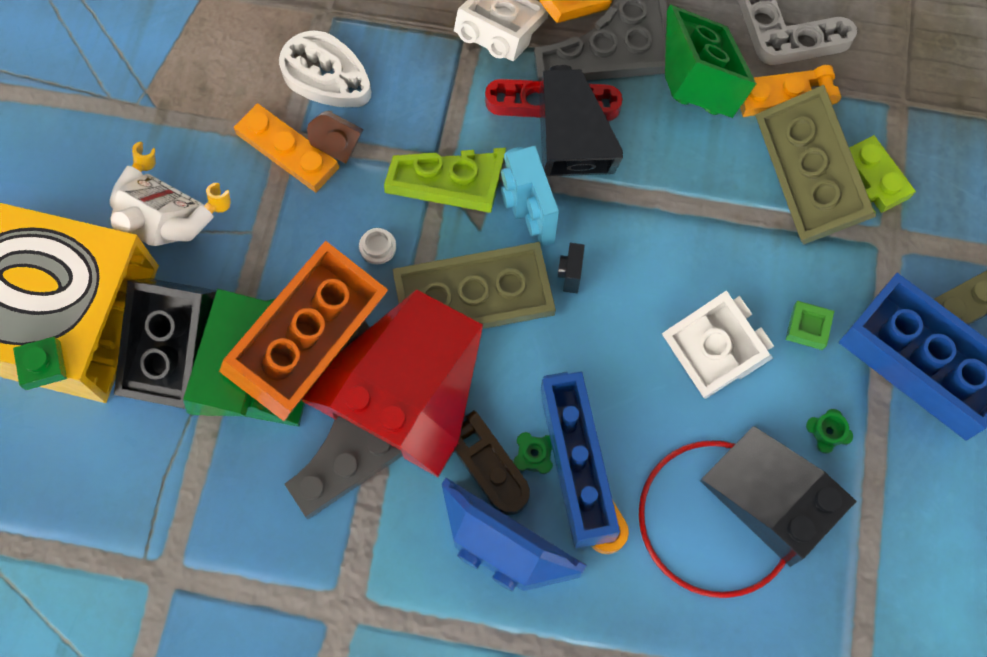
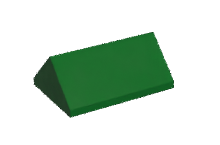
[183,288,272,416]

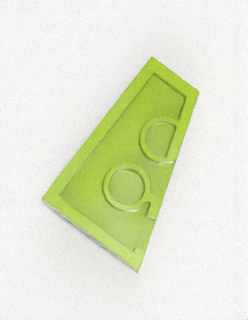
[384,147,506,213]

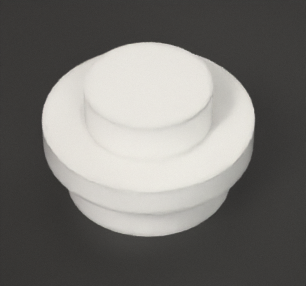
[359,228,396,265]

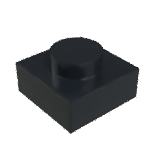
[557,243,585,293]

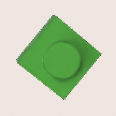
[785,301,834,350]

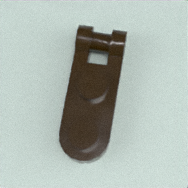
[454,410,530,515]

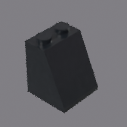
[539,65,623,176]

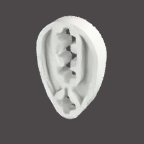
[279,31,372,107]

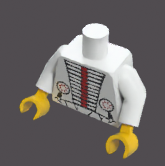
[110,142,231,246]

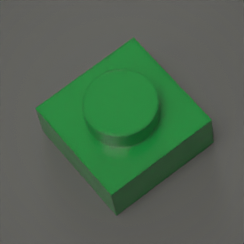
[13,336,67,390]

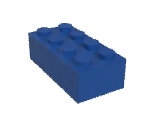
[838,273,987,441]

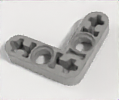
[738,0,857,65]

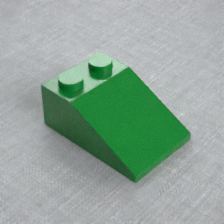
[665,4,756,118]

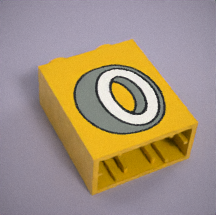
[0,203,159,403]

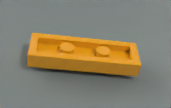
[233,103,339,193]

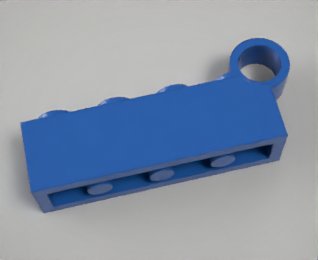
[541,371,620,549]

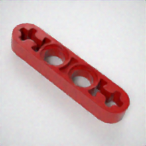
[485,79,623,121]

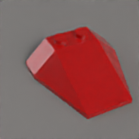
[302,289,483,478]

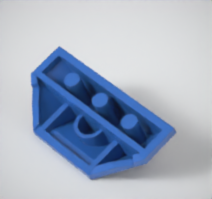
[442,478,587,591]

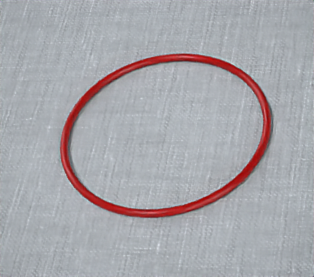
[639,440,786,598]

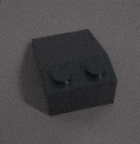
[114,278,217,409]
[700,426,857,567]

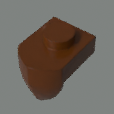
[307,110,364,164]

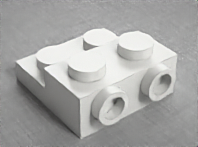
[454,0,549,61]
[662,291,774,399]

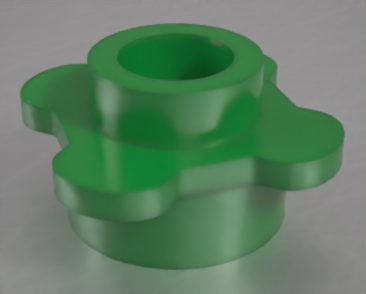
[806,409,853,454]
[514,432,553,474]

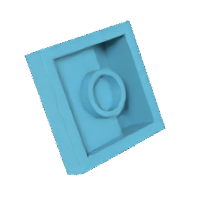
[501,146,559,247]

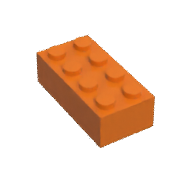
[219,240,388,421]

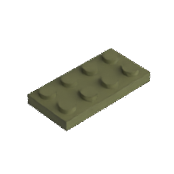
[755,85,876,245]
[392,242,556,329]

